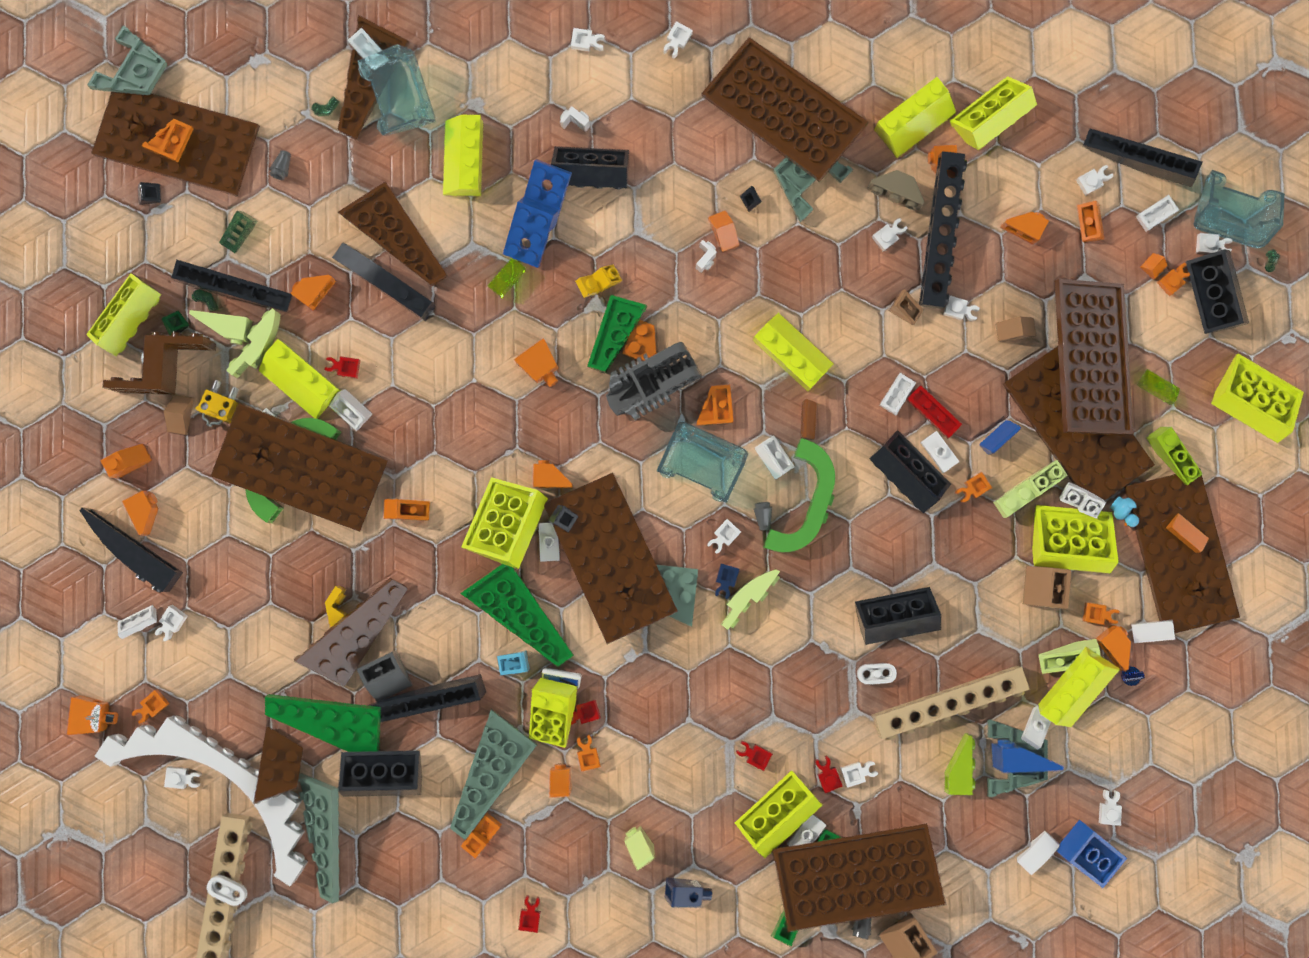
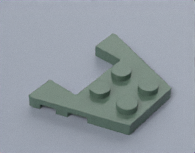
[87,26,167,95]
[773,157,853,222]
[987,719,1048,797]

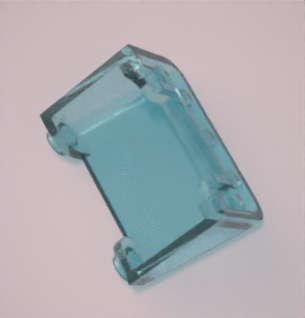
[358,44,435,136]
[1193,170,1285,248]
[657,422,748,503]

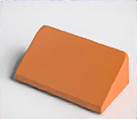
[1077,201,1104,242]
[1166,513,1209,553]

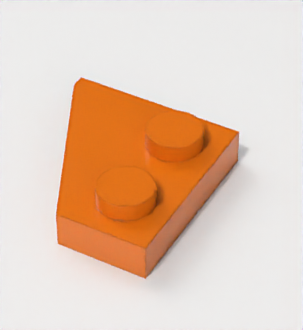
[142,119,194,162]
[622,319,656,361]
[696,384,733,426]

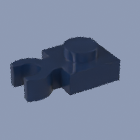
[715,563,739,599]

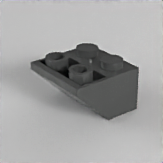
[357,650,413,702]

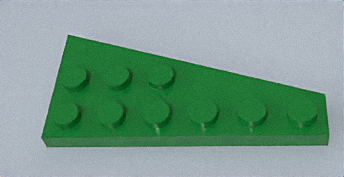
[460,564,574,667]
[265,694,381,752]

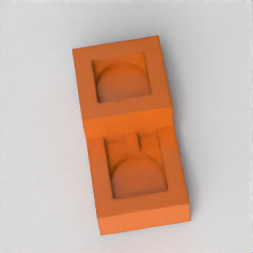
[460,812,502,859]

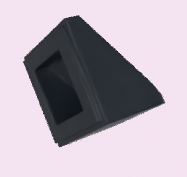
[138,182,161,204]
[549,505,578,532]

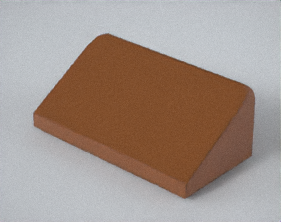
[800,399,817,440]

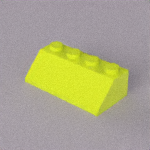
[950,76,1037,150]
[874,77,956,158]
[443,115,483,196]
[86,273,161,356]
[752,313,834,391]
[258,339,341,419]
[1038,647,1120,727]
[735,770,822,858]

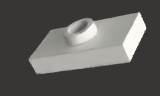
[348,28,388,71]
[1135,195,1179,232]
[879,373,916,415]
[920,431,959,473]
[539,523,560,562]
[118,605,157,639]
[1021,706,1051,750]
[787,815,826,846]

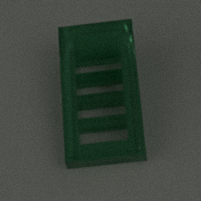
[219,210,258,253]

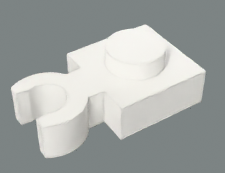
[664,21,693,58]
[571,28,605,52]
[1076,165,1113,196]
[872,219,907,252]
[1196,233,1232,254]
[943,296,980,321]
[707,519,741,554]
[155,605,188,642]
[841,761,878,788]
[164,766,202,789]
[1099,790,1122,826]

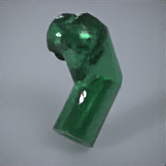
[311,96,340,116]
[1265,249,1280,272]
[191,289,219,312]

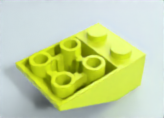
[529,678,577,748]

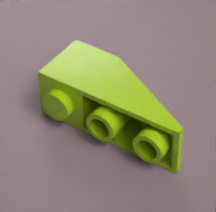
[1146,427,1203,485]
[945,733,975,795]

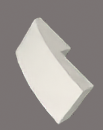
[1059,482,1106,519]
[1017,831,1060,875]

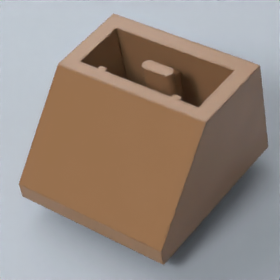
[1023,566,1071,609]
[879,913,937,958]

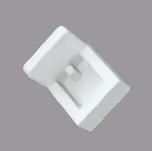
[560,107,590,132]
[696,240,717,273]

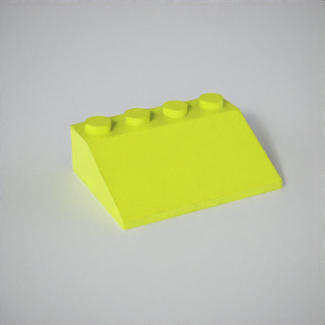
[1211,353,1304,443]
[461,477,548,569]
[1032,505,1119,573]

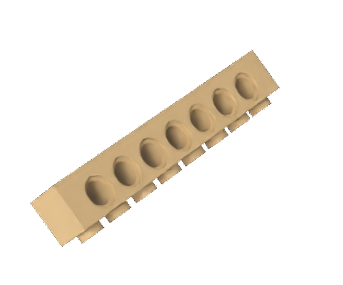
[872,666,1030,741]
[196,813,252,958]

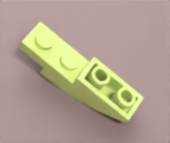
[226,308,281,378]
[993,460,1068,518]
[721,569,780,630]

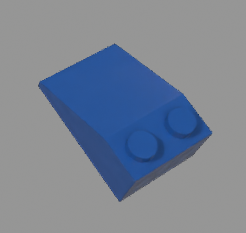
[991,739,1064,773]
[1056,820,1127,888]

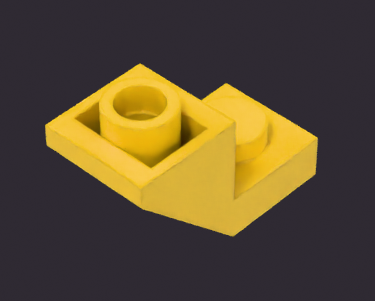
[575,264,622,298]
[325,586,347,628]

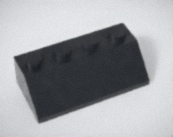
[551,146,629,190]
[1186,249,1250,334]
[869,430,951,513]
[855,587,941,645]
[338,750,422,797]

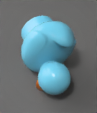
[1110,496,1139,527]

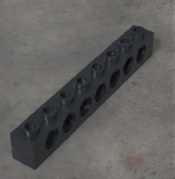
[919,151,967,309]

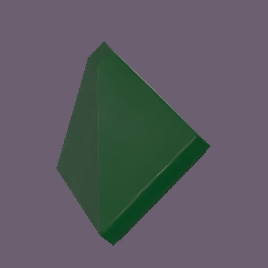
[161,310,190,336]

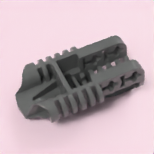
[606,342,703,420]

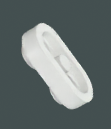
[857,663,897,684]
[207,875,247,906]

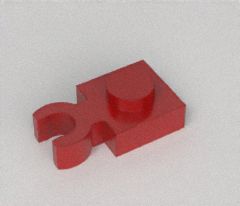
[324,356,361,379]
[571,699,601,725]
[736,741,773,771]
[815,755,843,793]
[518,895,541,933]

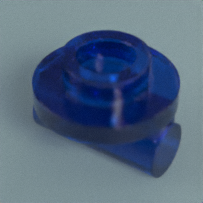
[1121,666,1145,686]

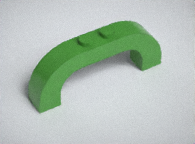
[246,418,342,523]
[763,438,835,552]

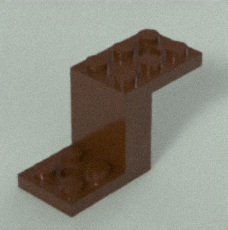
[103,332,216,395]

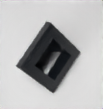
[740,186,762,212]

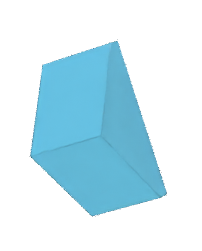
[497,650,530,675]

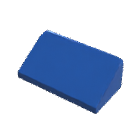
[979,420,1021,455]

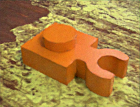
[1157,263,1190,296]
[955,472,992,503]
[1083,602,1120,625]
[131,689,170,724]
[577,734,601,772]

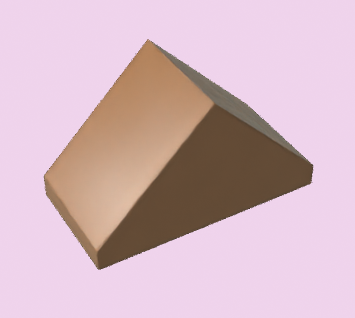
[888,289,923,325]
[995,316,1036,342]
[164,395,194,435]

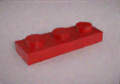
[906,385,962,439]

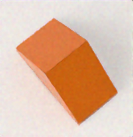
[708,211,740,252]

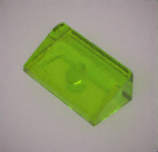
[487,258,526,298]
[1137,369,1180,405]

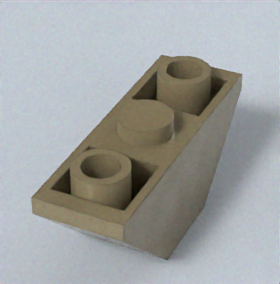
[868,170,924,211]

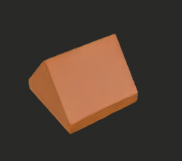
[1140,253,1167,280]

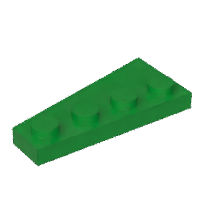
[587,295,647,373]

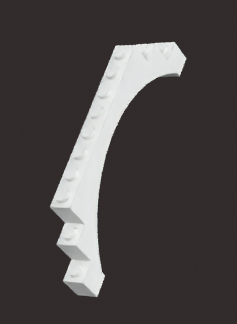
[95,715,308,886]

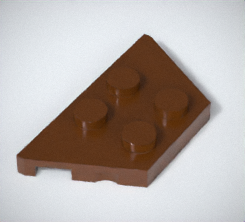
[254,727,303,804]

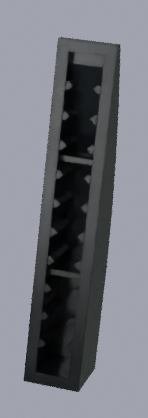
[1083,128,1203,187]
[332,243,436,321]
[171,260,292,312]
[79,507,183,593]
[367,674,486,722]

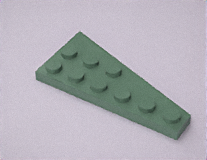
[657,565,698,627]
[450,709,538,840]
[298,773,340,904]

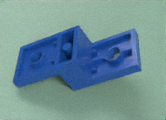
[503,159,572,268]

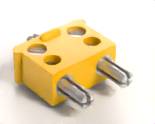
[195,380,239,427]

